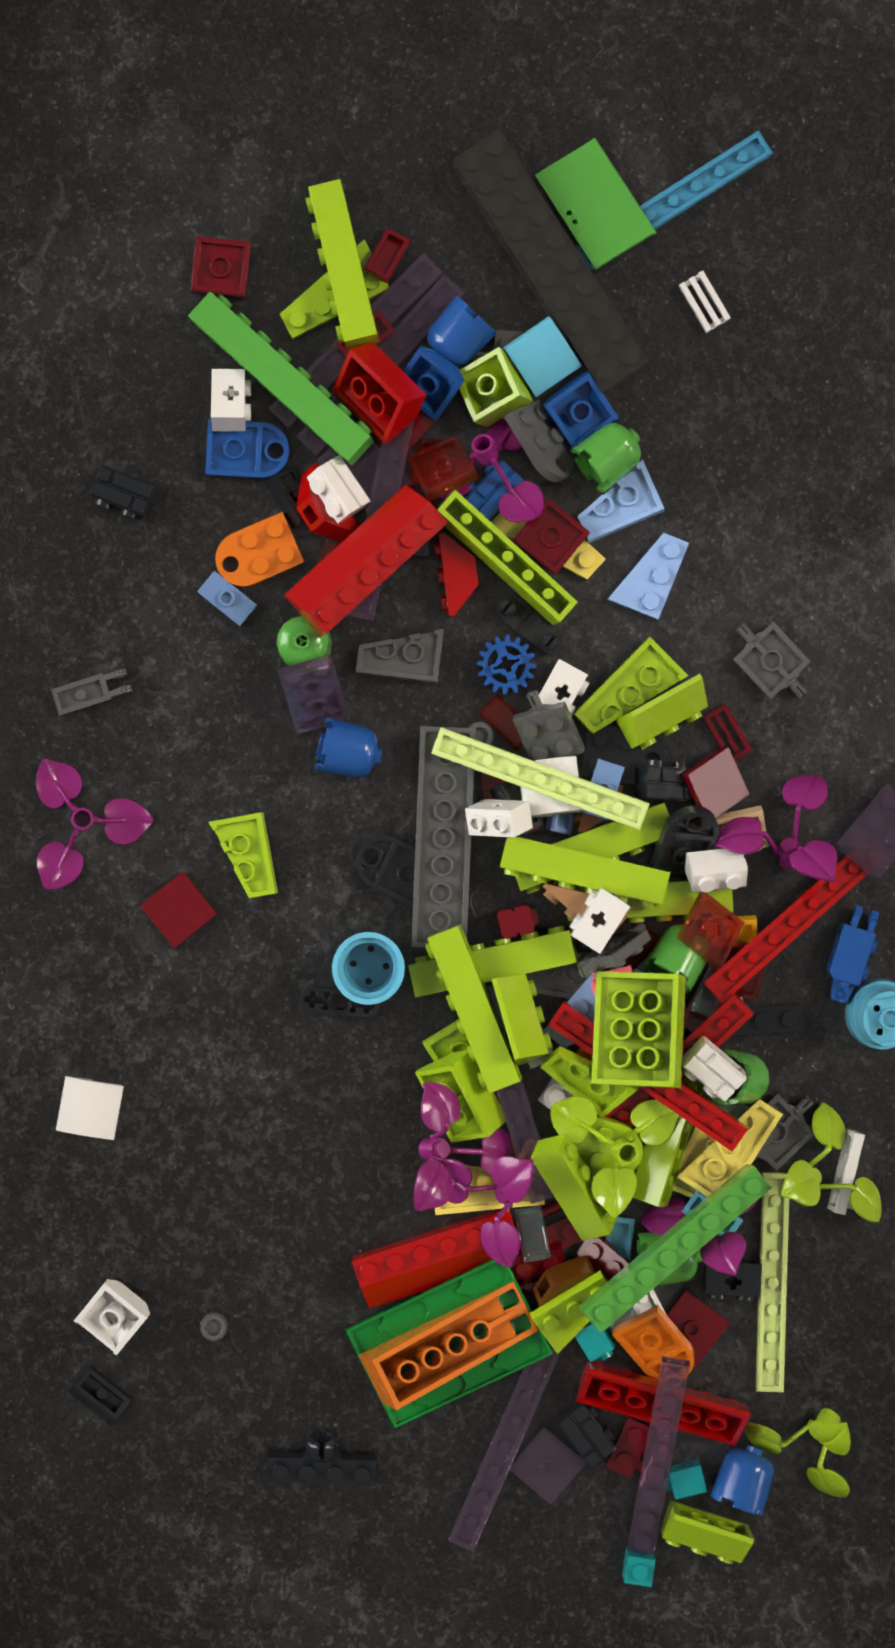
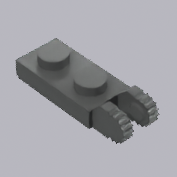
[51,669,132,716]

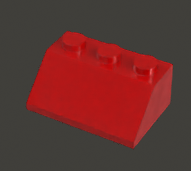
[332,342,427,444]

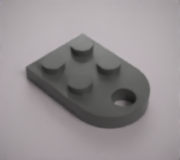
[504,400,574,482]

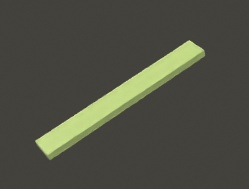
[431,727,650,830]
[755,1172,789,1392]

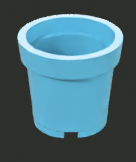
[332,932,405,1005]
[845,979,895,1049]

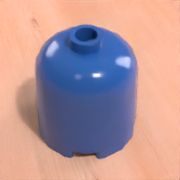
[427,296,497,367]
[315,717,382,778]
[710,1445,774,1516]

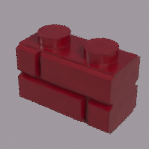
[496,903,539,939]

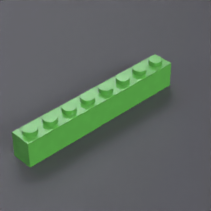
[188,292,374,466]
[578,1164,772,1333]

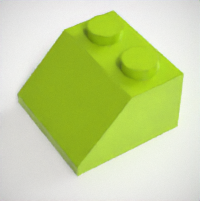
[459,347,533,427]

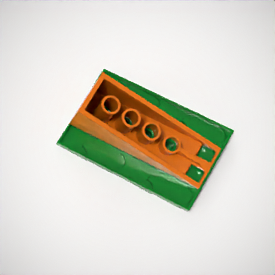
[345,1259,553,1428]

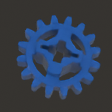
[477,635,536,695]

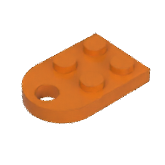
[216,512,305,587]
[612,1305,694,1382]

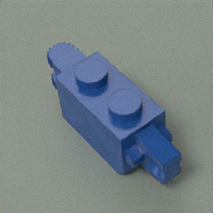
[826,905,879,1003]

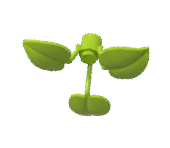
[550,1096,679,1218]
[781,1102,881,1223]
[744,1408,851,1498]

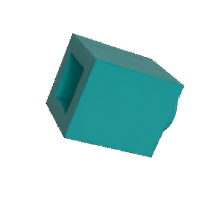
[575,1322,616,1363]
[663,1459,707,1500]
[622,1547,656,1587]

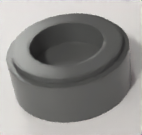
[469,722,494,745]
[200,1312,228,1341]

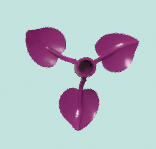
[421,418,544,523]
[36,759,153,889]
[715,775,837,882]
[414,1082,518,1211]
[440,1156,534,1267]
[641,1197,758,1276]

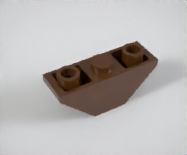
[533,1255,595,1308]

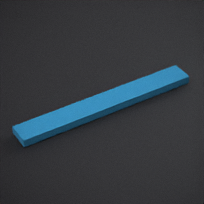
[573,130,773,273]

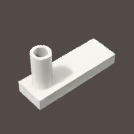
[827,1128,865,1215]

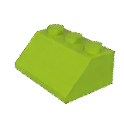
[616,674,708,750]
[492,974,553,1066]
[415,1050,508,1143]
[661,1500,754,1564]

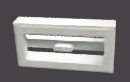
[679,271,731,333]

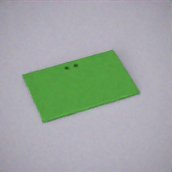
[535,138,657,270]

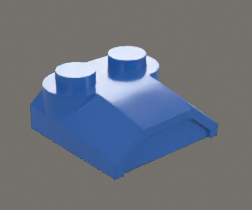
[403,346,465,421]
[542,372,619,448]

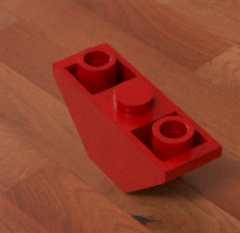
[297,462,359,543]
[434,533,478,618]

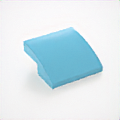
[503,316,582,397]

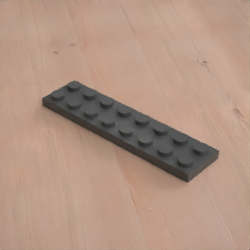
[411,726,476,948]

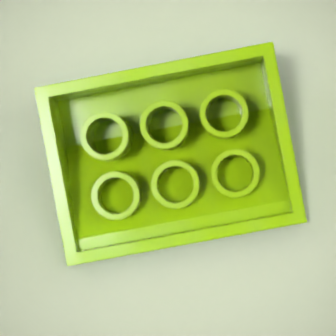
[591,972,686,1089]

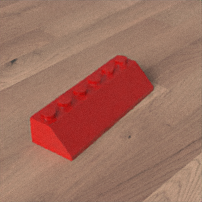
[284,485,448,637]
[352,1209,522,1309]
[576,1360,751,1446]

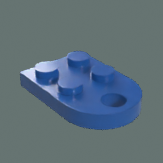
[205,419,290,479]

